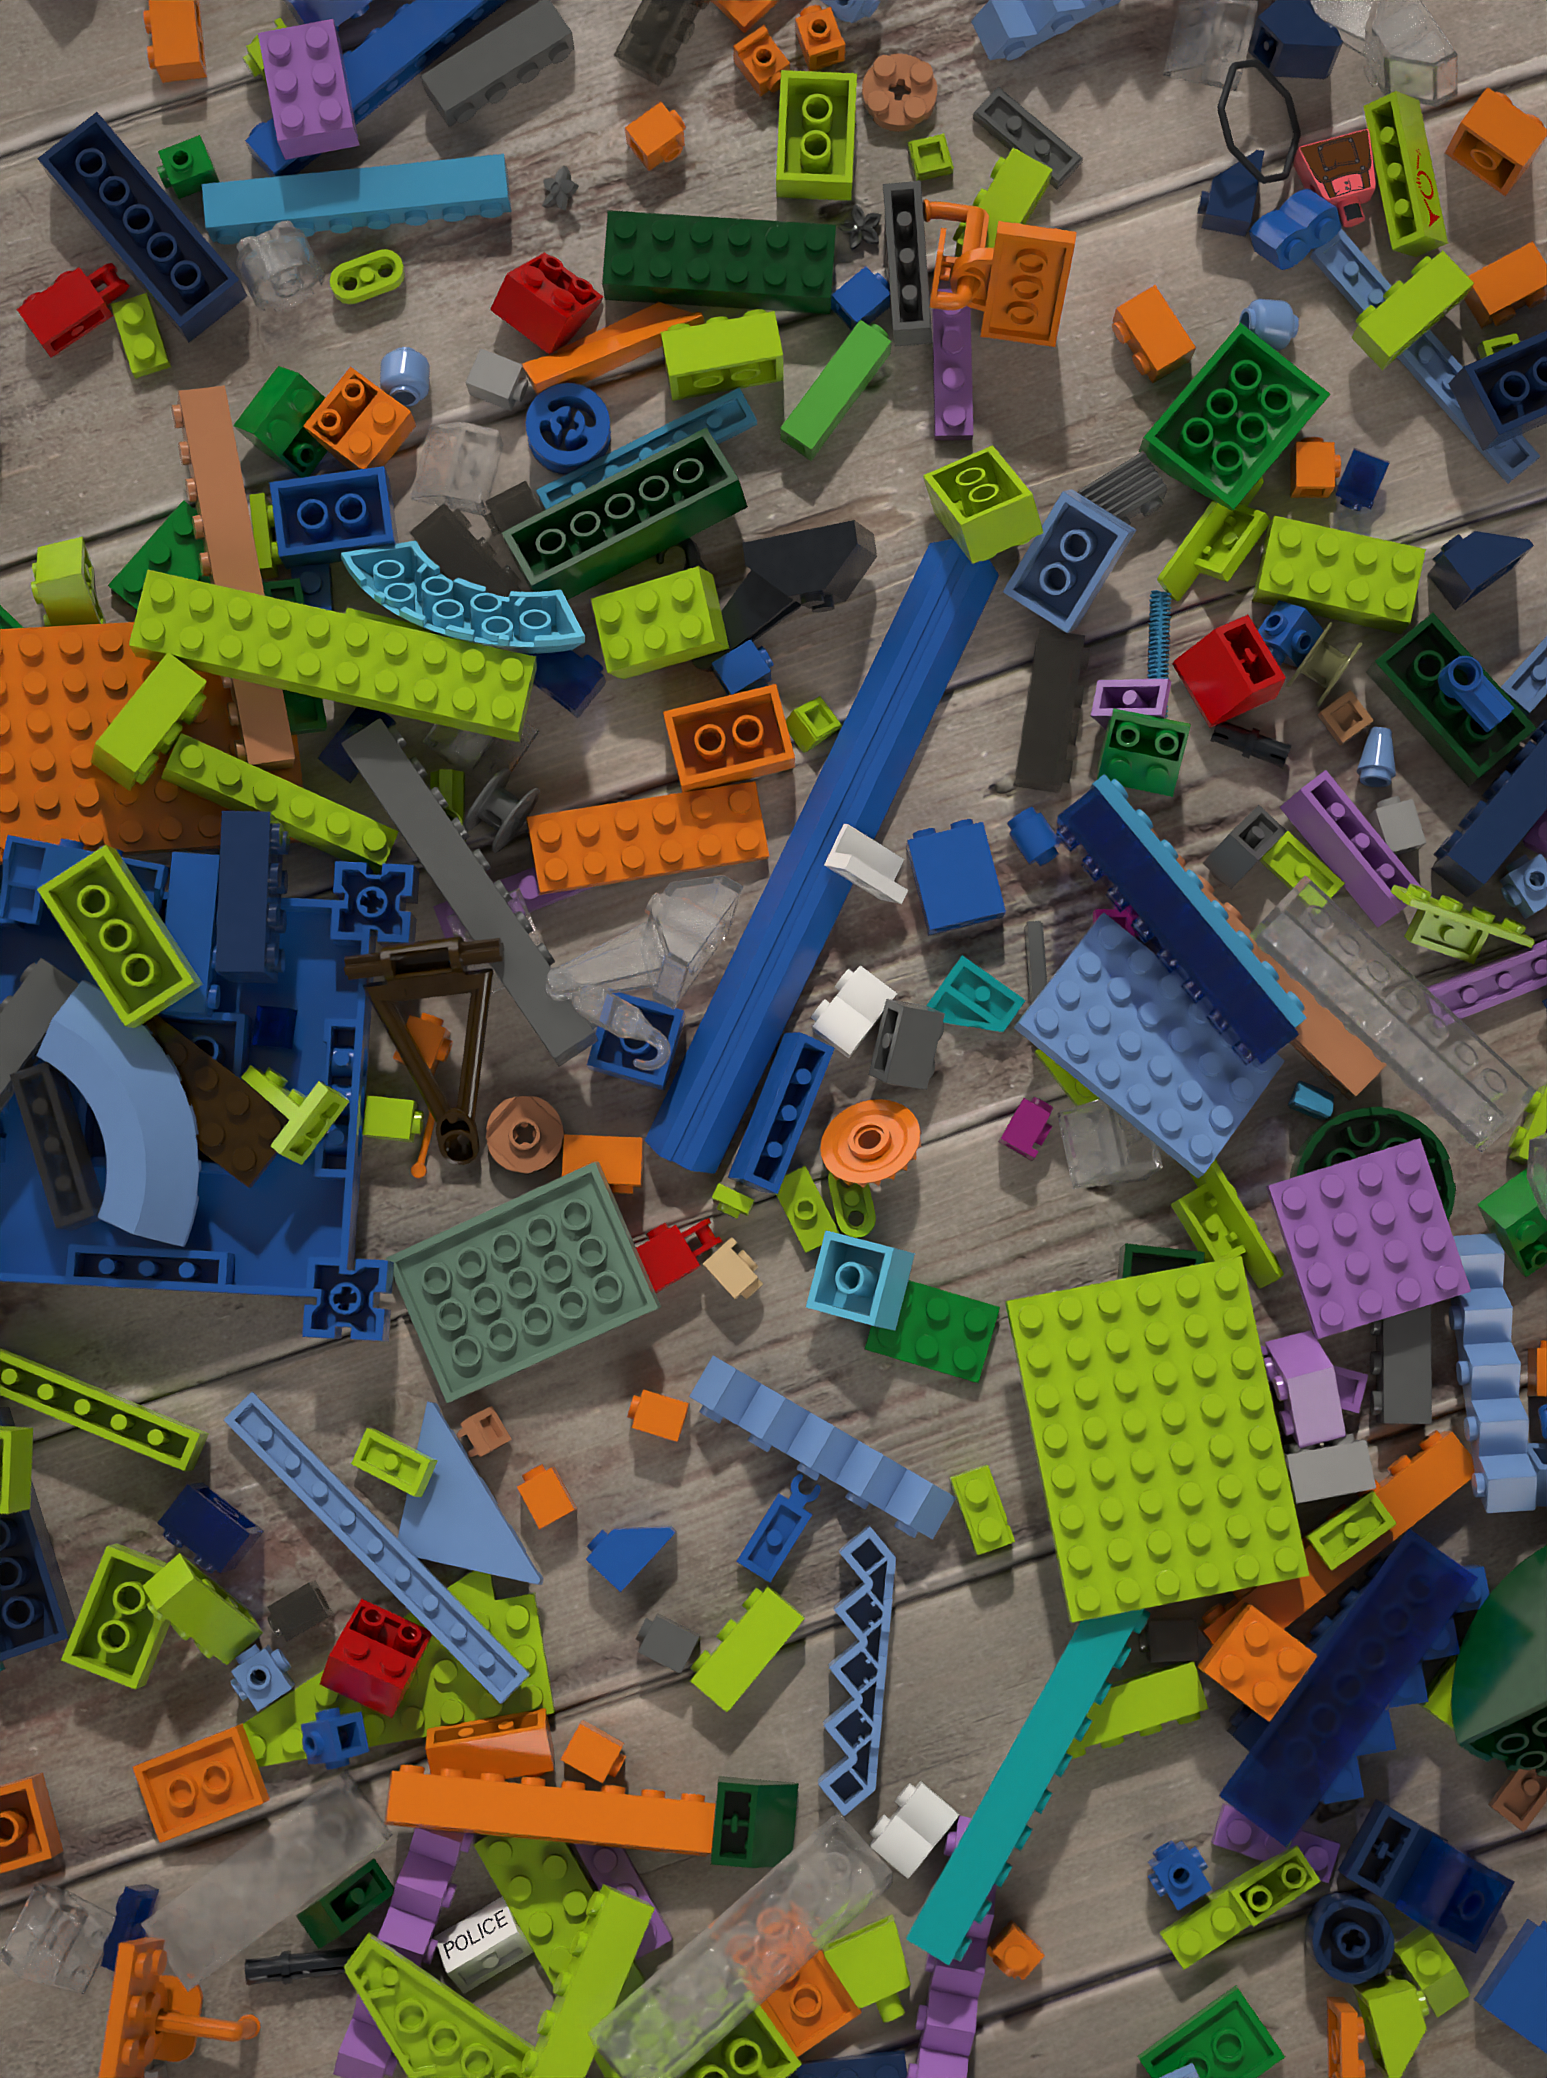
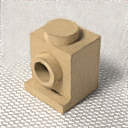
[703,1237,763,1300]

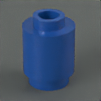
[1007,806,1061,867]

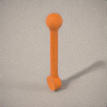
[411,1106,435,1178]

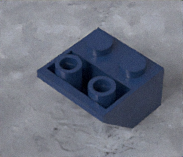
[1247,0,1344,79]
[1338,1799,1448,1912]

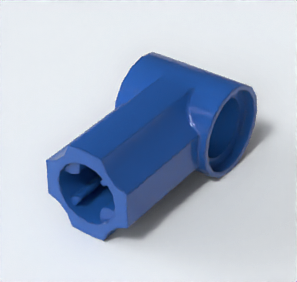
[1438,656,1514,733]

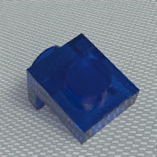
[1335,447,1390,512]

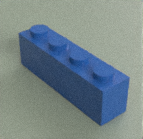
[160,852,221,1019]
[728,1032,835,1194]

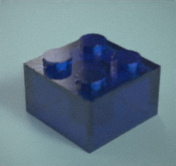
[157,1482,264,1574]
[1395,1835,1515,1954]

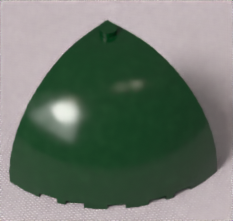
[1451,1545,1547,1777]

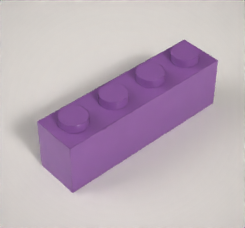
[1280,770,1421,928]

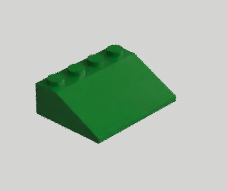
[1138,323,1330,511]

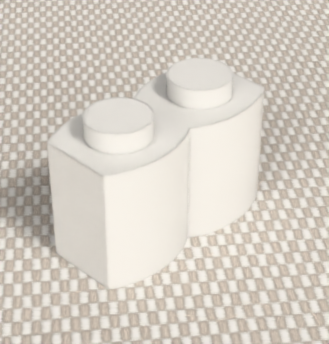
[811,966,897,1058]
[869,1781,959,1879]

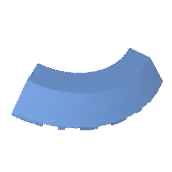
[37,980,201,1247]

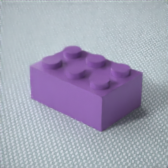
[258,19,360,160]

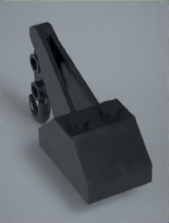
[656,520,877,672]

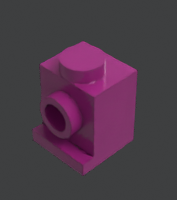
[998,1097,1054,1161]

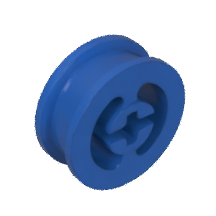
[526,383,611,475]

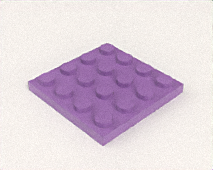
[1266,1139,1471,1339]

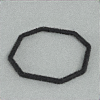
[1217,59,1301,184]

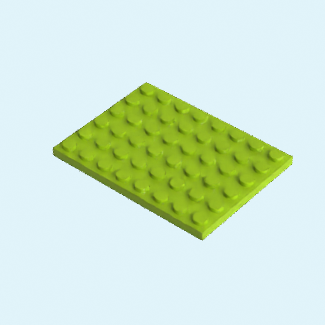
[1005,1256,1310,1623]

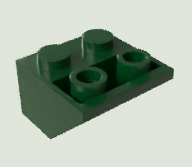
[711,1776,799,1868]

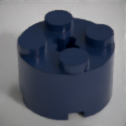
[1304,1892,1395,1984]

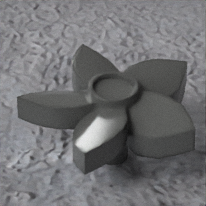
[542,165,579,211]
[837,204,882,251]

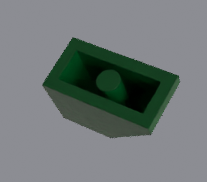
[296,1858,395,1949]

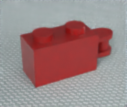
[16,263,129,358]
[636,1218,723,1294]

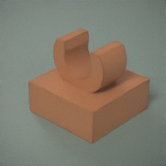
[457,1406,512,1458]

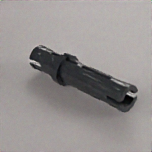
[245,1946,359,1986]

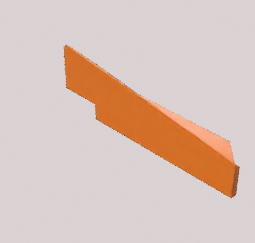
[522,302,704,395]

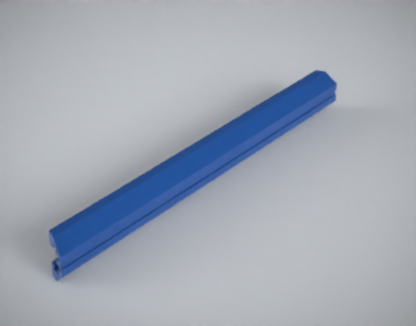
[644,539,999,1174]

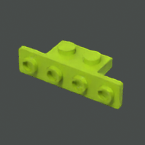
[1157,477,1271,601]
[1390,884,1535,964]
[1170,1158,1284,1289]

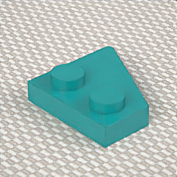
[926,955,1026,1032]

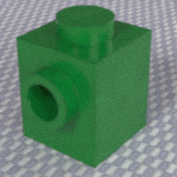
[157,135,220,200]

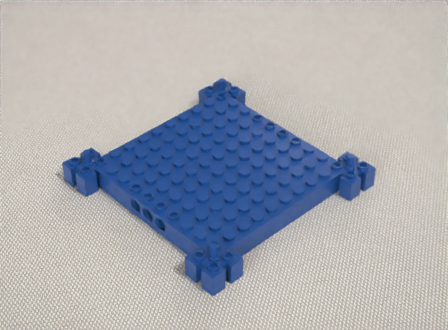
[0,861,420,1342]

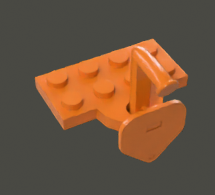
[923,199,1077,347]
[98,1937,260,2078]

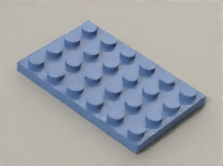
[1014,912,1285,1178]

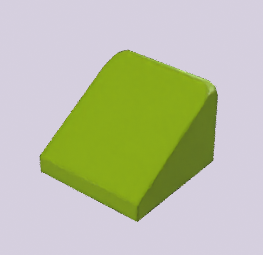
[785,696,842,753]

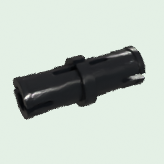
[1210,721,1292,769]

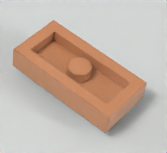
[1488,1769,1547,1832]

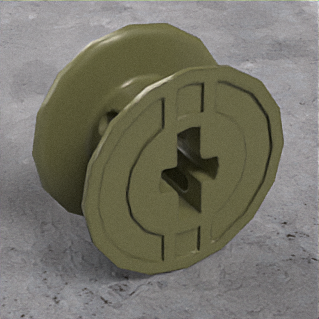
[1286,621,1363,707]

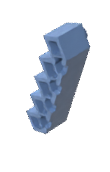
[971,0,1121,60]
[1449,1233,1537,1513]
[689,1356,956,1539]
[818,1525,896,1816]

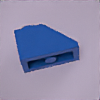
[586,1526,677,1592]

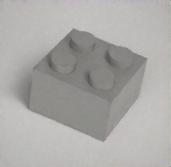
[1283,1433,1376,1503]

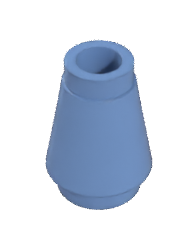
[1357,727,1396,787]

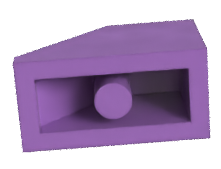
[1091,679,1171,730]

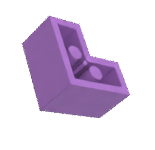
[1263,1330,1346,1448]

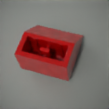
[490,252,604,355]
[1172,614,1286,728]
[319,1599,433,1718]

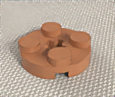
[862,54,937,132]
[486,1096,565,1175]

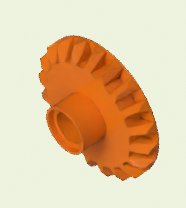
[820,1099,922,1188]

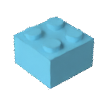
[806,1230,915,1330]

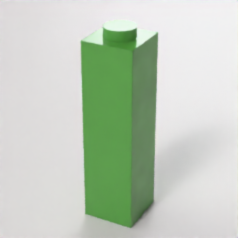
[780,320,892,461]

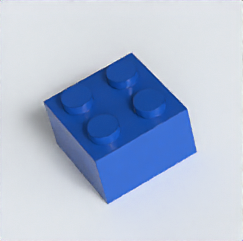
[587,989,686,1091]

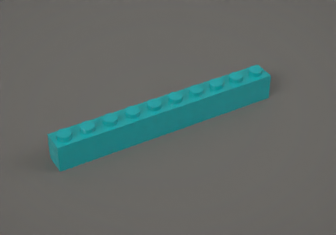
[905,1608,1151,1965]

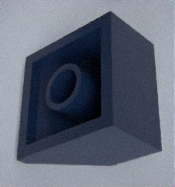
[1427,531,1534,610]

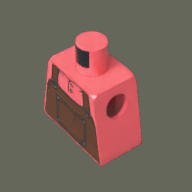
[1293,129,1376,228]

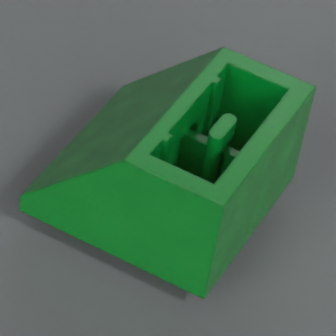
[233,366,328,478]
[1097,708,1191,797]
[1477,1159,1547,1278]

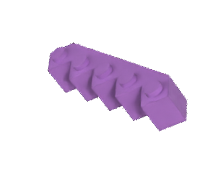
[906,1816,997,2078]
[333,1828,475,2078]

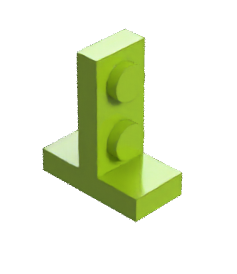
[241,1065,350,1165]

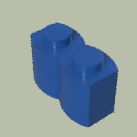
[1249,189,1342,270]

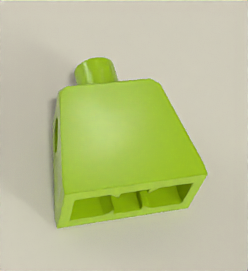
[823,1914,911,2023]

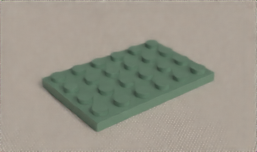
[386,1162,662,1403]

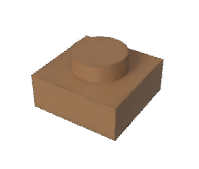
[1317,690,1374,746]

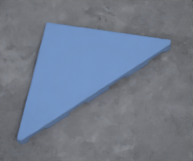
[398,1402,544,1585]

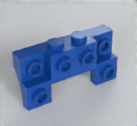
[0,835,169,925]

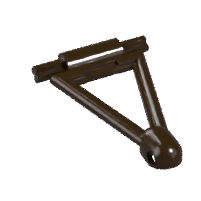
[344,936,504,1165]

